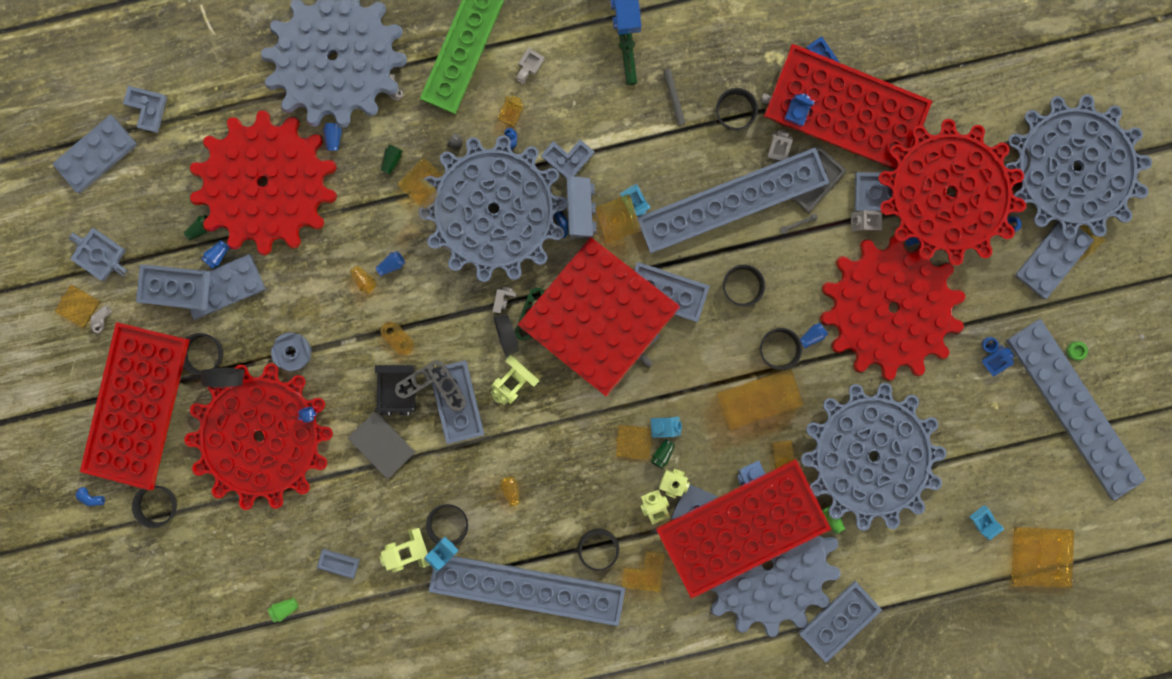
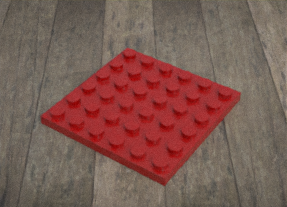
[517,237,680,397]

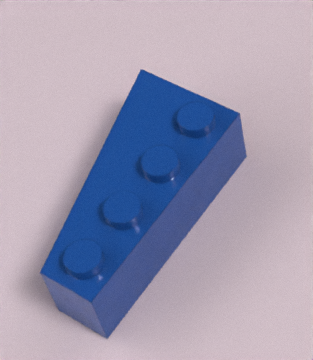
[610,0,642,35]

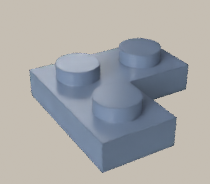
[123,86,167,133]
[541,139,595,179]

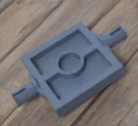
[69,228,127,281]

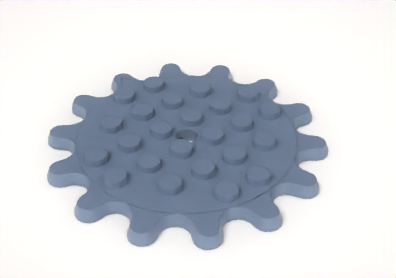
[261,0,407,128]
[1005,94,1152,239]
[418,135,568,282]
[801,383,947,531]
[710,536,841,637]

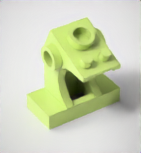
[490,355,539,405]
[380,528,430,572]

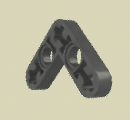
[395,361,467,411]

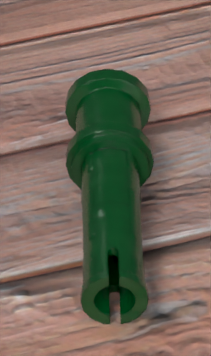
[616,29,638,86]

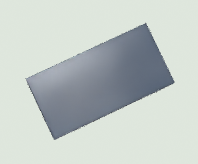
[317,549,360,579]

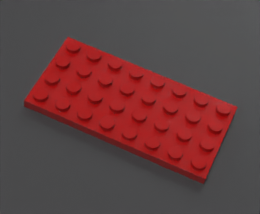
[763,43,933,170]
[80,322,190,490]
[656,459,831,599]

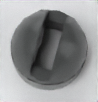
[447,132,463,149]

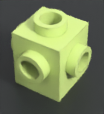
[659,469,690,498]
[640,490,670,525]

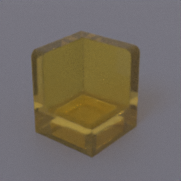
[410,177,438,209]

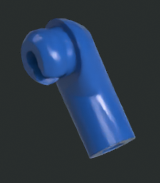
[553,211,569,238]

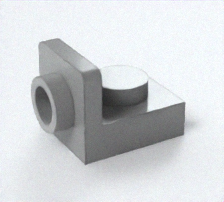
[767,130,793,161]
[851,210,882,232]
[493,287,517,314]

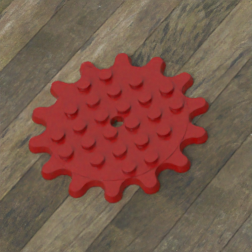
[189,110,337,256]
[878,119,1026,266]
[820,235,966,381]
[184,363,333,510]

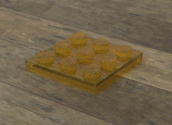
[1012,527,1074,588]

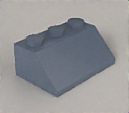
[567,176,597,239]

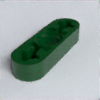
[515,287,545,341]

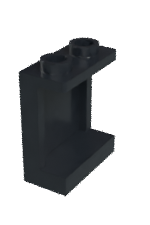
[375,365,416,415]

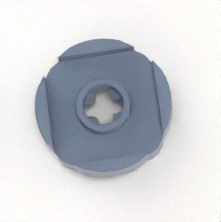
[271,333,311,371]

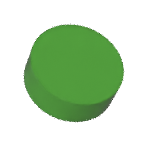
[1066,341,1088,360]

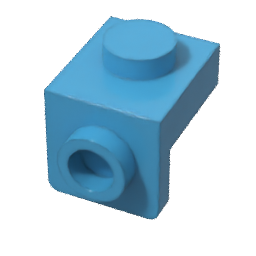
[619,184,651,217]
[651,416,682,438]
[969,505,1004,540]
[424,537,459,571]

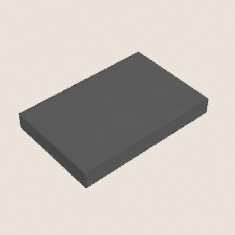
[792,146,847,213]
[348,412,416,479]

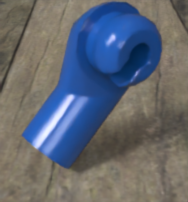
[504,128,517,150]
[75,487,105,506]

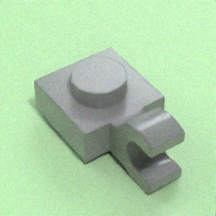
[516,48,545,85]

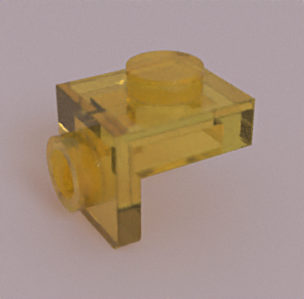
[497,95,524,128]

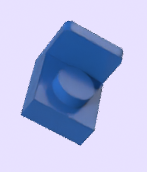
[784,94,814,126]
[982,345,1014,377]

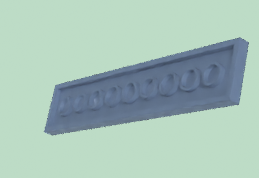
[637,148,829,254]
[1006,319,1146,501]
[429,556,625,626]

